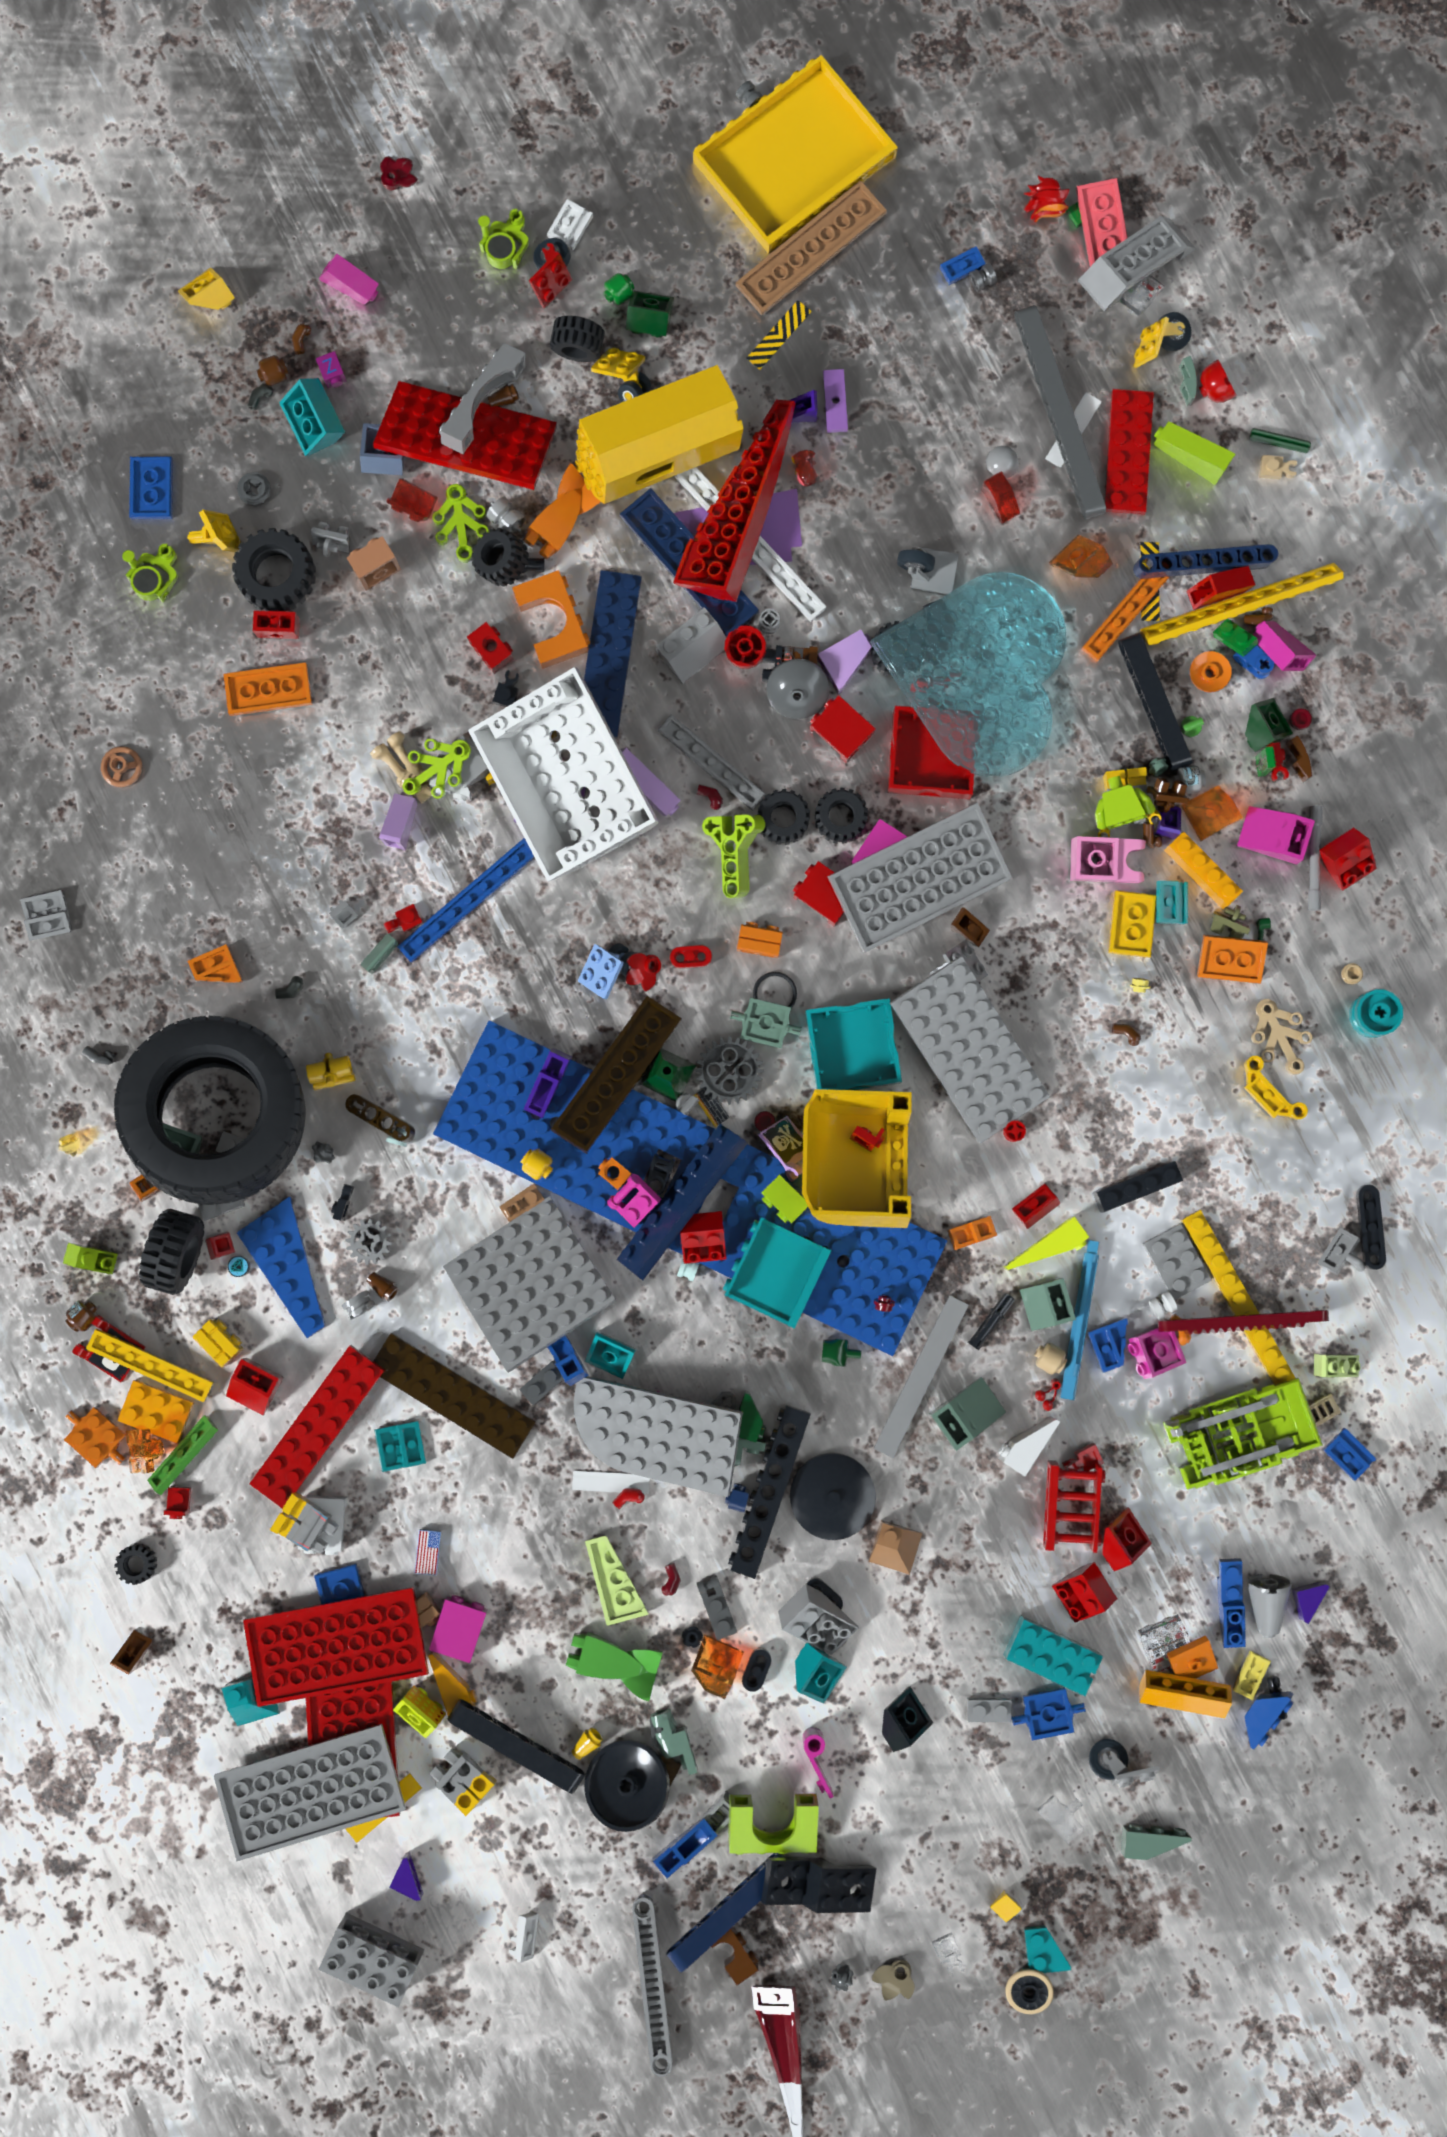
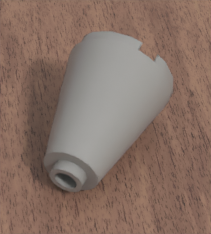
[1247,1574,1292,1638]

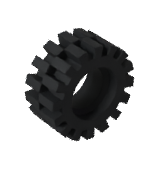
[114,1544,157,1585]

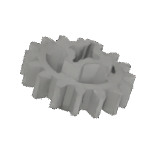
[345,1219,393,1265]

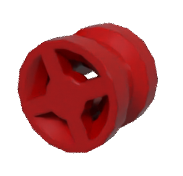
[1003,1120,1026,1142]

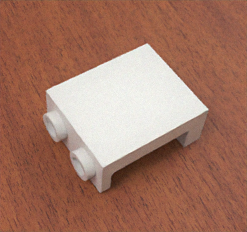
[298,1495,348,1555]

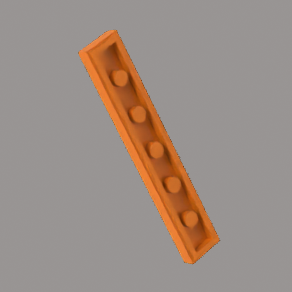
[1082,561,1170,662]

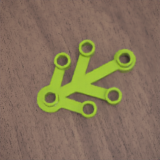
[432,484,489,563]
[403,739,471,799]

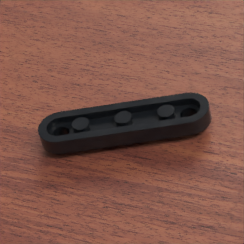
[1356,1185,1386,1270]

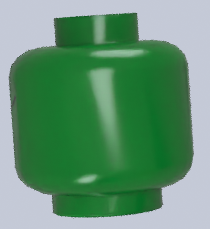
[603,273,635,305]

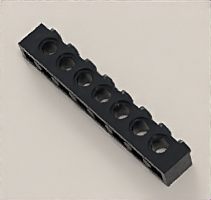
[728,1405,811,1579]

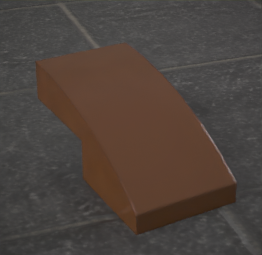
[1286,735,1312,783]

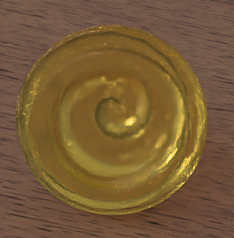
[58,1134,80,1157]

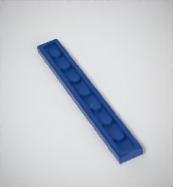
[397,838,535,963]

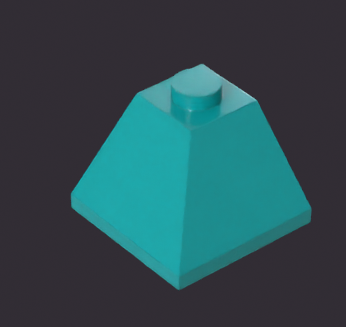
[795,1643,847,1704]
[222,1676,280,1726]

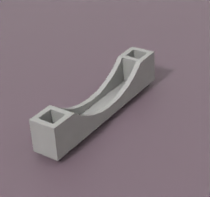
[439,343,526,454]

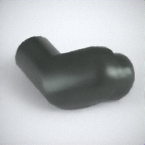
[275,976,303,999]

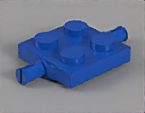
[1011,1687,1086,1741]

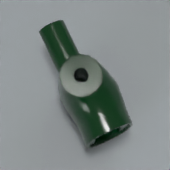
[822,1339,862,1367]

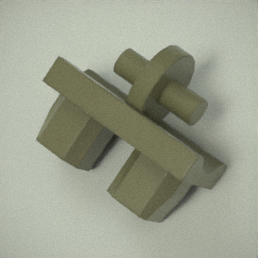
[1210,905,1250,938]

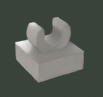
[329,900,358,929]

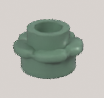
[1149,757,1168,777]

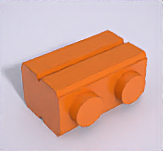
[737,922,783,958]

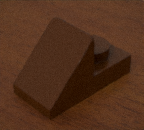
[951,907,990,947]

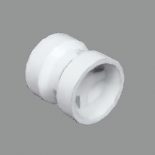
[1149,1291,1178,1320]

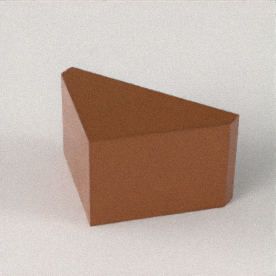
[110,1630,152,1675]

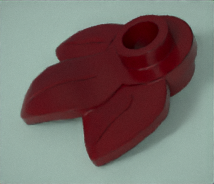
[380,156,418,190]

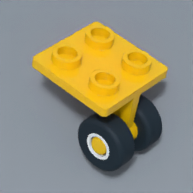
[591,348,651,402]

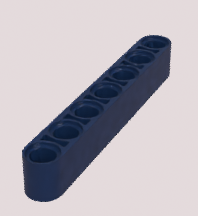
[1133,544,1279,579]
[666,1853,787,1973]

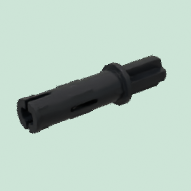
[968,1293,1015,1351]

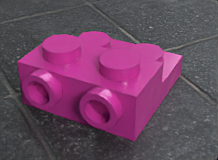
[1128,1327,1187,1379]

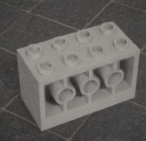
[318,1912,425,2008]

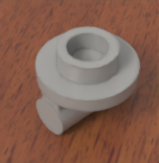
[676,1093,699,1115]

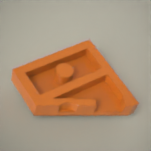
[187,944,243,983]

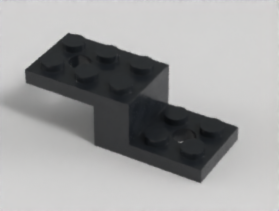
[761,1858,877,1913]

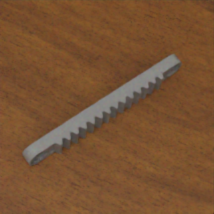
[632,1895,673,2077]

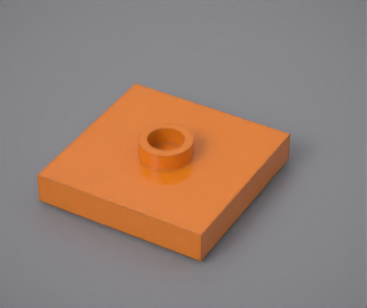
[1167,1635,1218,1679]

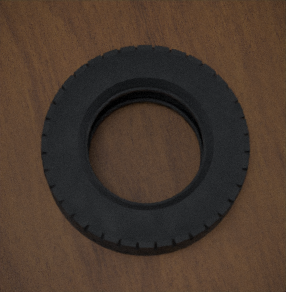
[114,1016,306,1205]

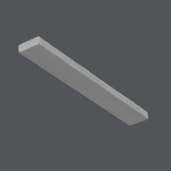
[874,1295,969,1458]

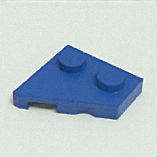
[1087,1318,1128,1373]

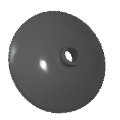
[766,659,829,719]

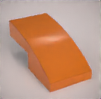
[947,1216,997,1250]

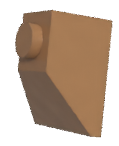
[869,1520,922,1575]

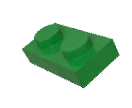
[1213,619,1258,657]

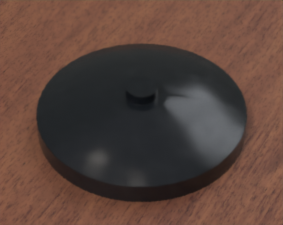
[790,1453,876,1540]
[584,1740,670,1832]

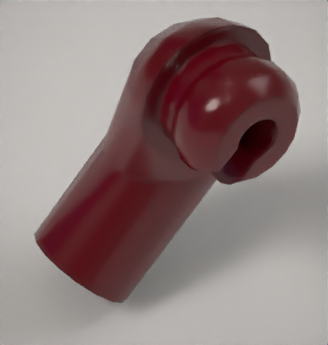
[697,784,723,810]
[661,1563,681,1596]

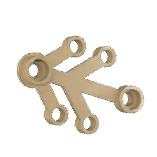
[1251,999,1313,1075]

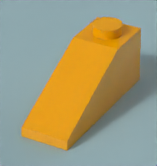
[428,1651,477,1716]

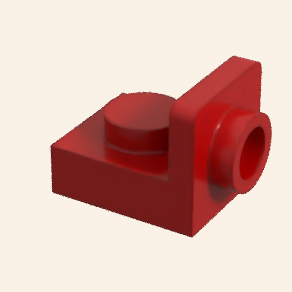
[849,1125,885,1152]
[163,1486,192,1519]

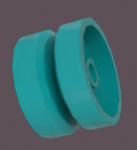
[1349,989,1403,1038]

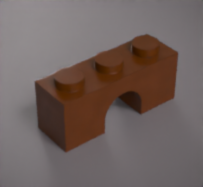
[711,1926,759,1986]

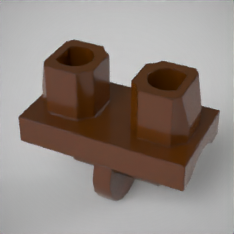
[1146,778,1190,813]

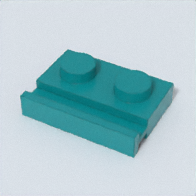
[1156,880,1188,925]

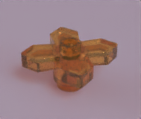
[126,1429,164,1473]

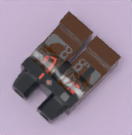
[762,645,818,683]

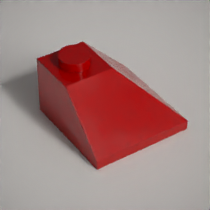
[1102,1507,1152,1571]

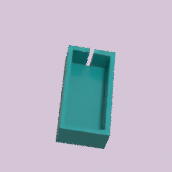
[1003,1616,1103,1697]

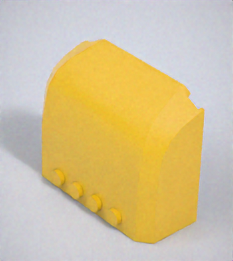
[802,1089,912,1228]

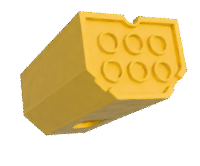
[575,365,744,504]

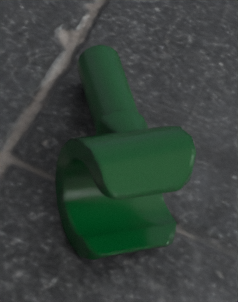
[1256,918,1271,941]

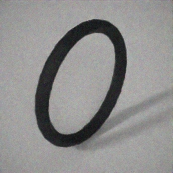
[753,972,797,1009]

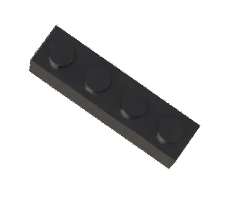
[1093,1161,1183,1213]

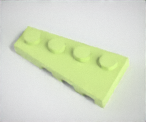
[585,1535,649,1626]

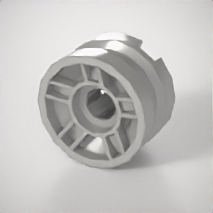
[341,1290,376,1320]

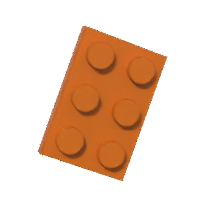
[1197,934,1268,984]

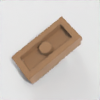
[499,1183,545,1222]

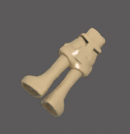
[370,731,432,804]

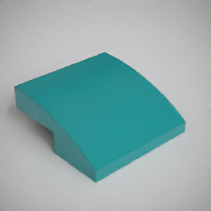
[374,1421,426,1472]

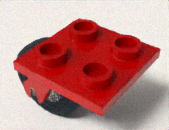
[529,238,573,308]

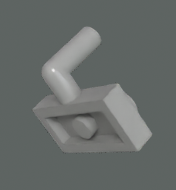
[1318,1228,1365,1275]

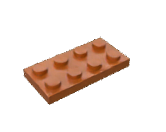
[223,662,313,716]

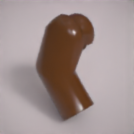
[292,323,311,355]
[1244,607,1274,625]
[1143,822,1162,849]
[1112,1023,1141,1046]

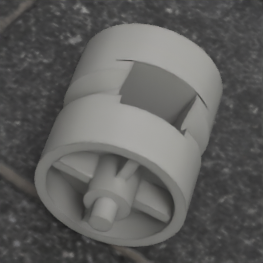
[486,497,526,535]

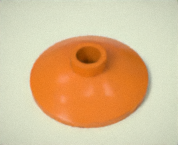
[1190,651,1232,693]

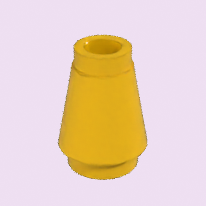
[571,1727,603,1760]

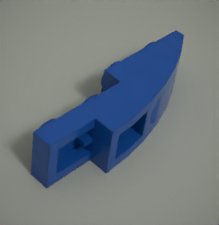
[1217,1558,1246,1648]

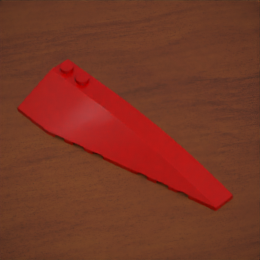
[673,399,796,602]

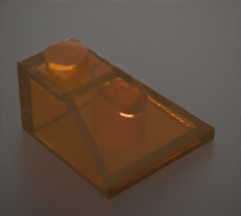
[1049,534,1113,578]
[1181,785,1243,841]
[691,1635,744,1699]

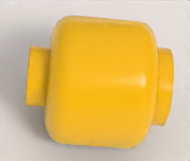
[521,1148,553,1180]

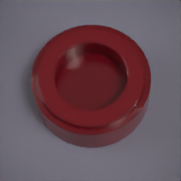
[1289,708,1312,730]

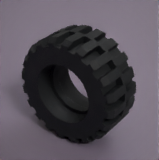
[232,528,316,611]
[139,1209,204,1295]

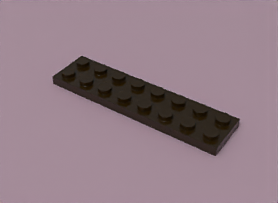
[551,996,682,1154]
[374,1333,536,1459]

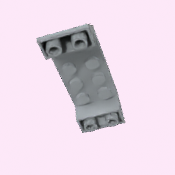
[1078,216,1196,311]

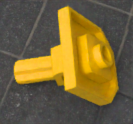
[187,509,241,552]

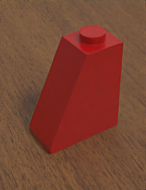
[1186,566,1256,610]

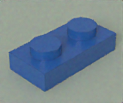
[940,246,986,285]

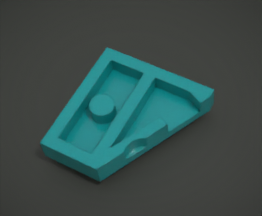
[1024,1925,1071,1973]

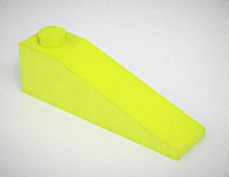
[1003,1216,1089,1270]

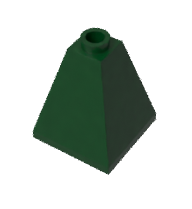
[640,1048,696,1102]

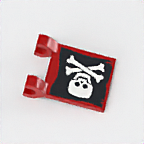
[72,1315,146,1383]

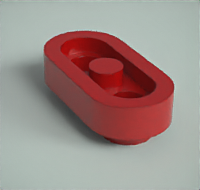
[670,945,712,969]

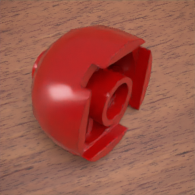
[1199,359,1237,403]
[724,626,766,669]

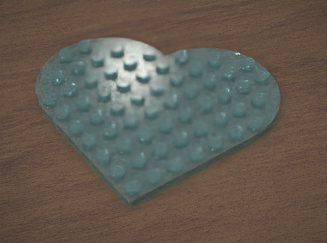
[870,572,1066,777]

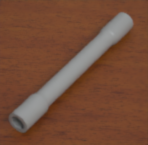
[1308,805,1323,911]

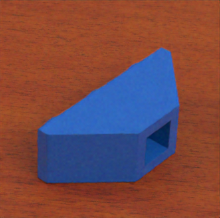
[1244,1691,1294,1750]

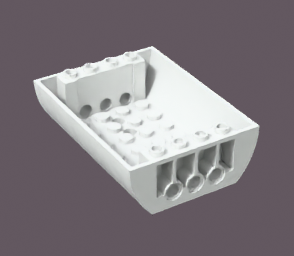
[468,667,659,881]

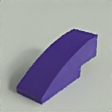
[524,1048,572,1118]

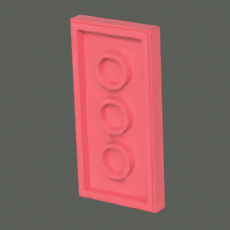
[1076,178,1128,267]

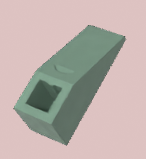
[1121,1824,1192,1860]

